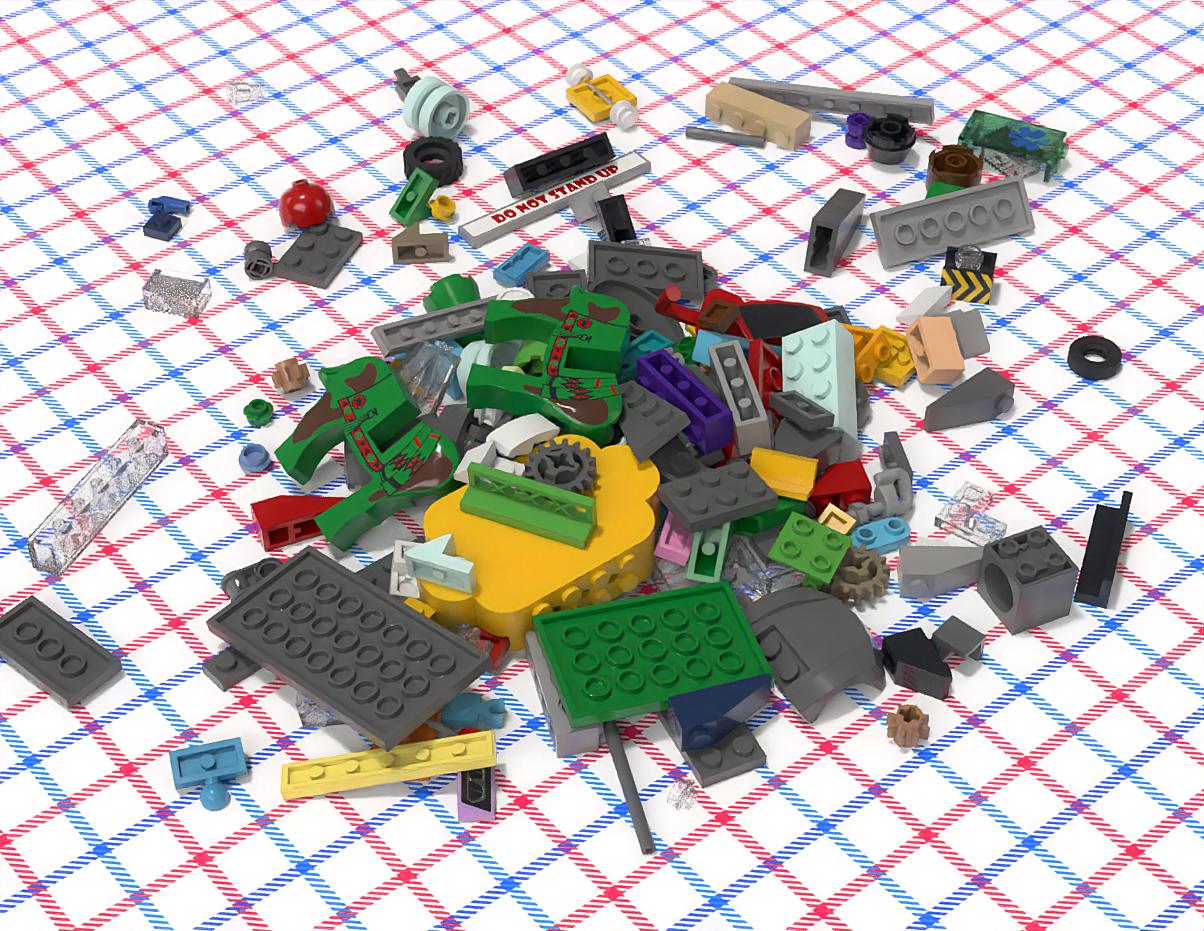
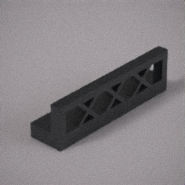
[1073,490,1133,609]

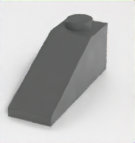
[923,366,1015,432]

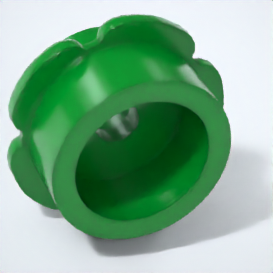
[243,399,274,427]

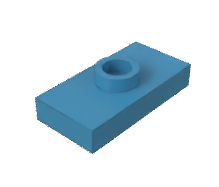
[493,242,550,287]

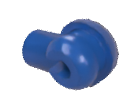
[147,196,191,215]

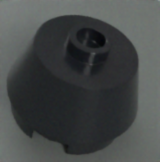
[863,113,916,165]

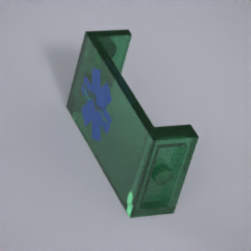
[957,109,1069,183]

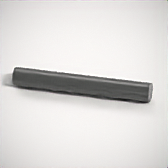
[685,126,765,147]

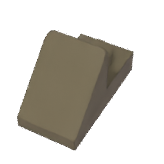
[391,221,449,265]

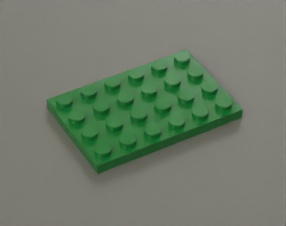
[532,580,775,728]

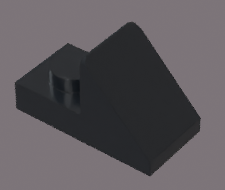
[595,194,639,245]

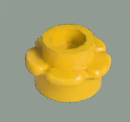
[429,195,456,221]

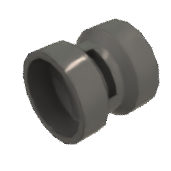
[243,240,273,280]

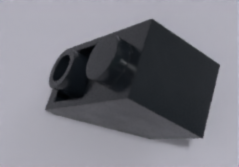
[881,627,953,700]

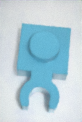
[442,693,505,729]

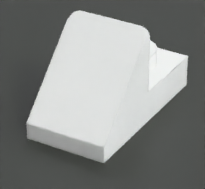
[453,440,525,491]

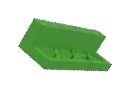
[460,461,598,549]

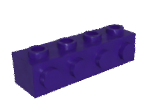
[635,348,733,454]

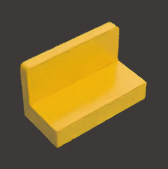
[750,447,819,501]

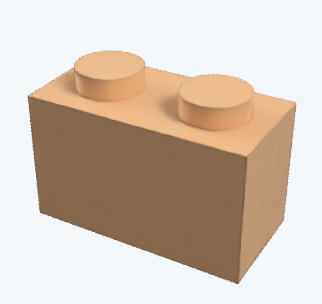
[905,316,966,384]

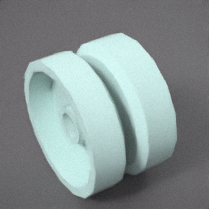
[402,76,470,140]
[457,340,521,397]

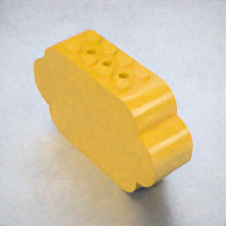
[416,434,661,651]

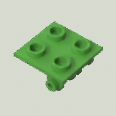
[767,511,853,589]

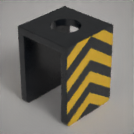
[940,246,998,305]

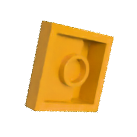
[840,323,892,384]

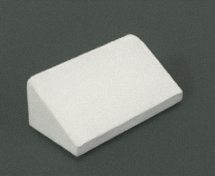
[896,285,953,326]

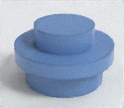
[238,444,270,472]

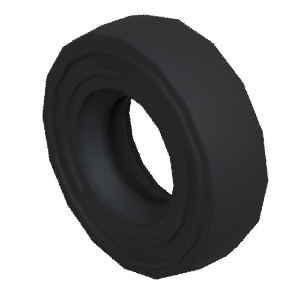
[1067,335,1122,380]

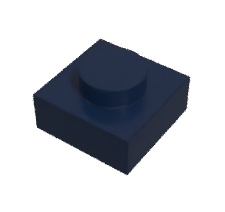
[142,212,182,242]

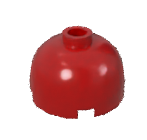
[278,179,336,228]

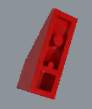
[250,495,346,552]

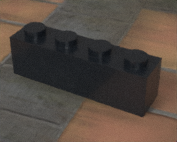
[502,132,616,198]

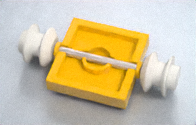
[565,62,638,129]

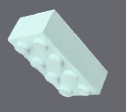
[782,319,858,447]

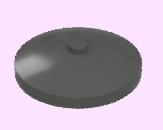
[585,276,685,346]

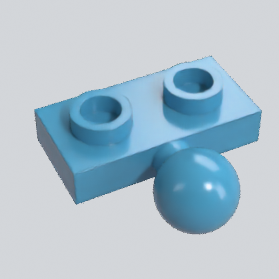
[168,737,248,811]

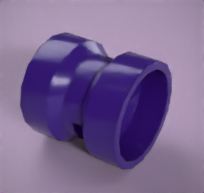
[845,113,871,150]

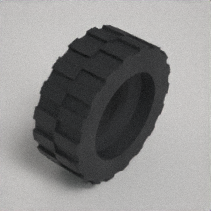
[403,136,463,188]

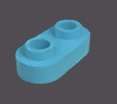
[849,517,911,556]

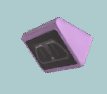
[457,766,495,821]

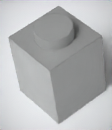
[566,180,611,223]

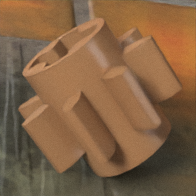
[271,358,310,394]
[886,704,930,748]

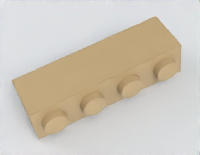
[705,81,812,151]

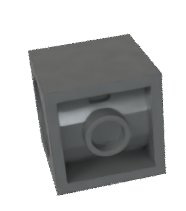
[976,525,1079,636]

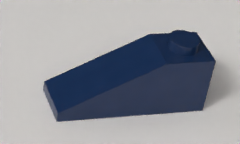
[667,673,772,752]

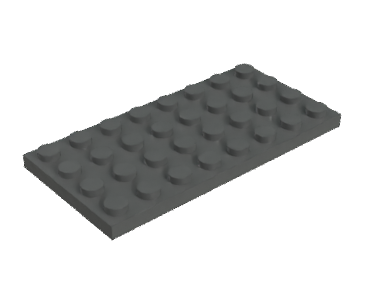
[206,545,493,752]

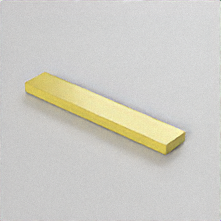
[280,730,497,800]

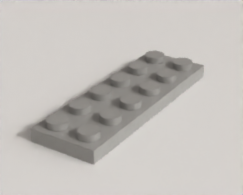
[869,174,1036,269]

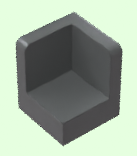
[931,615,986,661]

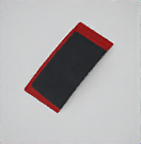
[734,300,830,341]

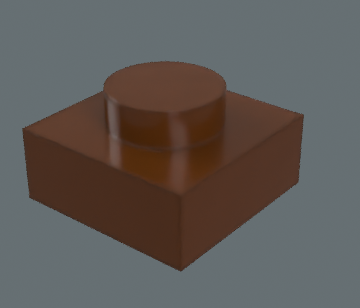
[697,299,741,334]

